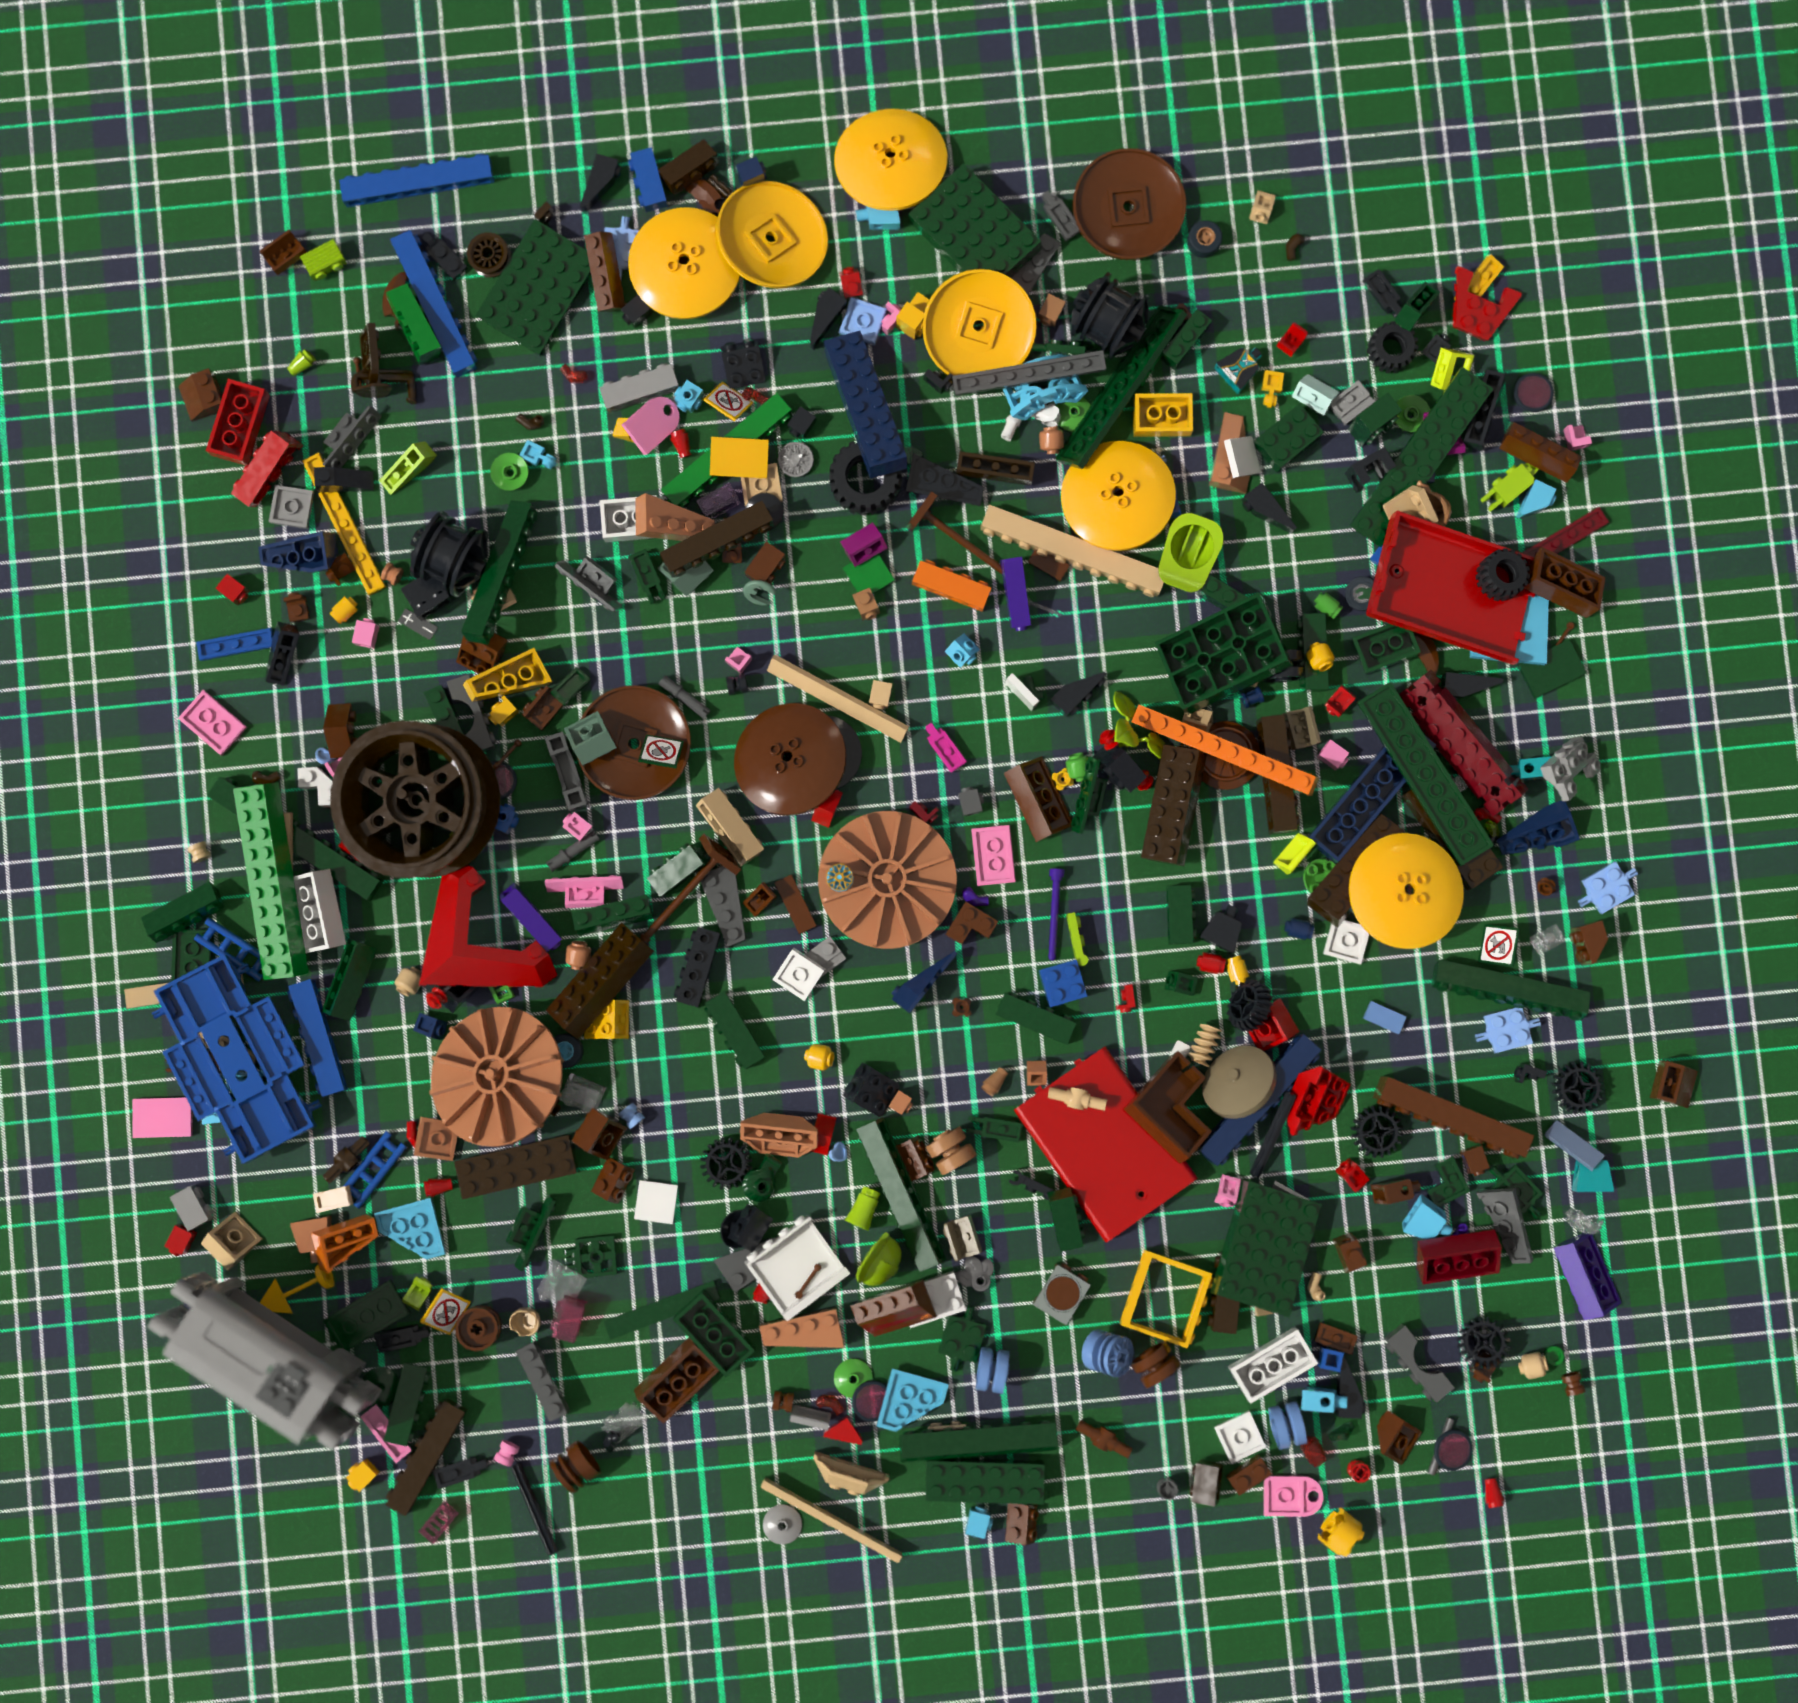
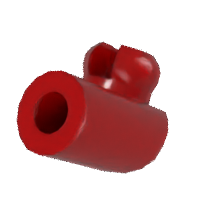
[1473,807,1502,824]
[407,1121,417,1148]

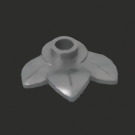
[956,1256,994,1292]

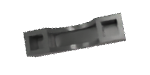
[446,674,497,752]
[545,732,589,812]
[1384,1324,1454,1403]
[515,1340,570,1422]

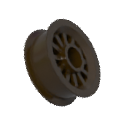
[467,232,511,278]

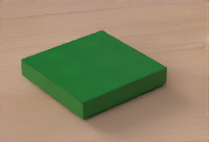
[843,554,895,594]

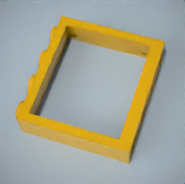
[1119,1249,1213,1348]

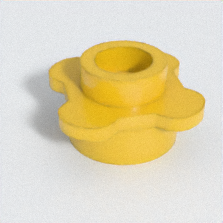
[1052,768,1074,790]

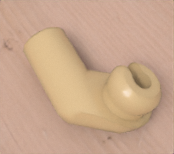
[1307,1272,1326,1301]

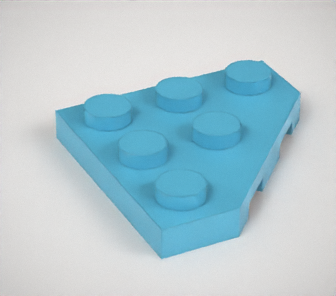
[374,1198,446,1260]
[876,1368,949,1432]

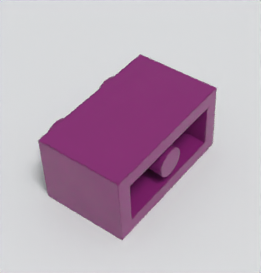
[840,522,888,567]

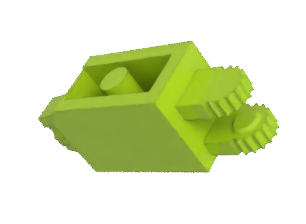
[1480,463,1539,512]

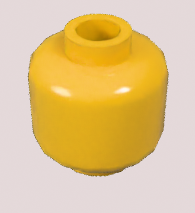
[1306,642,1335,672]
[804,1044,834,1071]

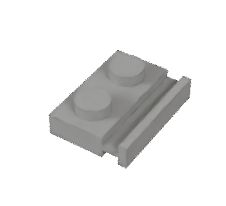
[1330,380,1375,426]
[805,936,846,978]

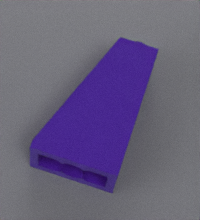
[1000,557,1031,631]
[500,882,562,952]

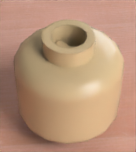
[394,967,421,997]
[1518,1352,1549,1379]

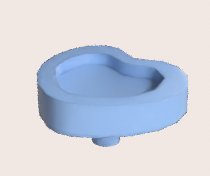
[315,748,335,764]
[829,1142,847,1162]

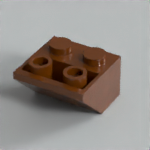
[456,633,508,674]
[1569,920,1608,965]
[1650,1061,1698,1108]

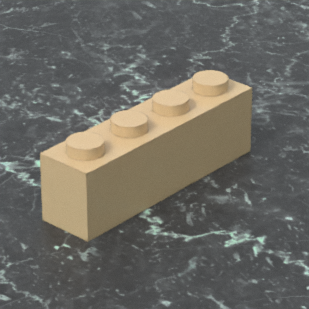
[696,788,764,867]

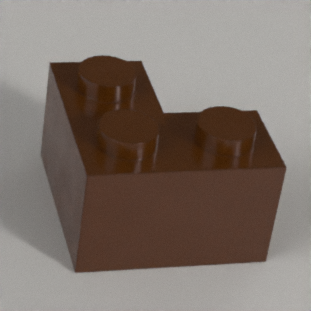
[323,703,357,758]
[945,902,999,945]

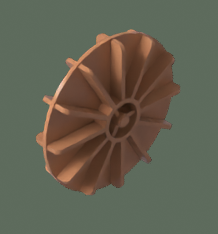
[818,811,957,949]
[429,1007,564,1147]

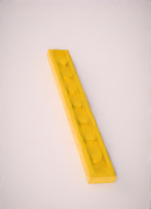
[302,453,386,596]

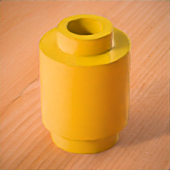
[329,596,358,624]
[1226,955,1250,985]

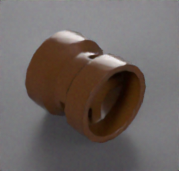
[1561,1371,1586,1396]
[772,1390,794,1413]

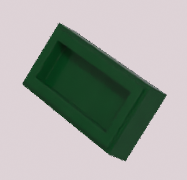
[550,667,591,706]

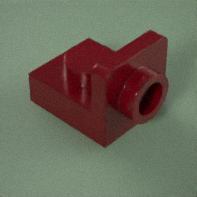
[909,801,939,824]

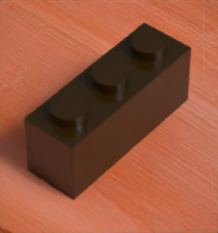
[658,139,720,195]

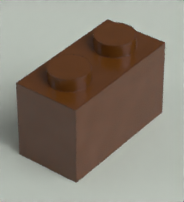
[744,541,786,584]
[1226,1454,1272,1496]

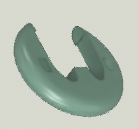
[743,580,777,605]

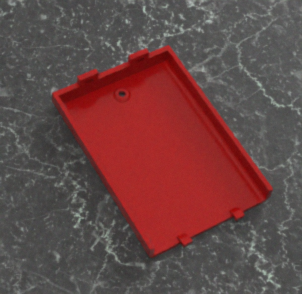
[1366,511,1535,665]
[1013,1046,1198,1243]

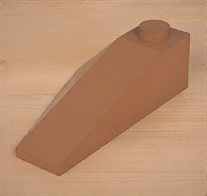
[1209,413,1250,494]

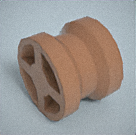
[381,562,404,586]

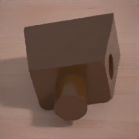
[1370,1178,1421,1205]
[1332,1232,1367,1274]

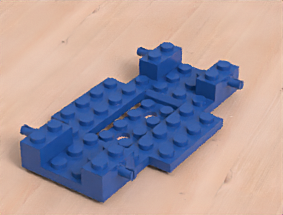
[152,954,322,1164]

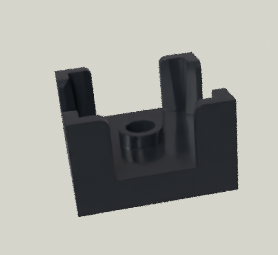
[1345,447,1396,493]

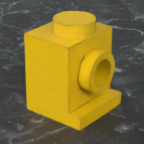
[488,695,519,727]

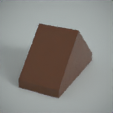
[743,882,778,917]

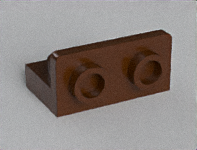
[896,1136,935,1181]

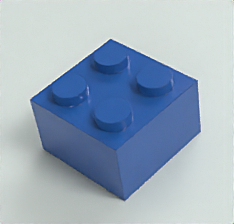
[1038,959,1088,1008]

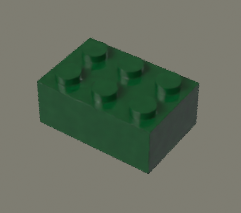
[1348,393,1402,447]
[1254,403,1324,473]
[1352,624,1421,675]

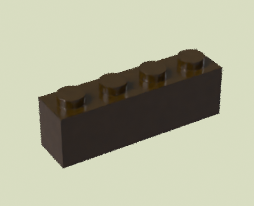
[956,451,1035,486]
[1208,1252,1240,1334]

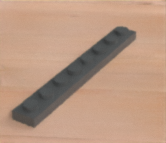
[952,350,1106,396]

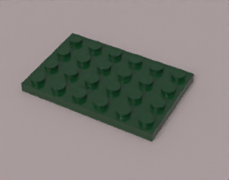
[475,219,591,356]

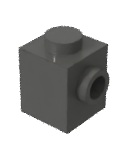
[958,787,984,817]

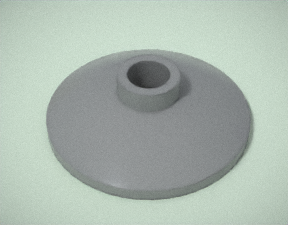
[763,1504,802,1545]

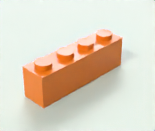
[912,560,991,612]

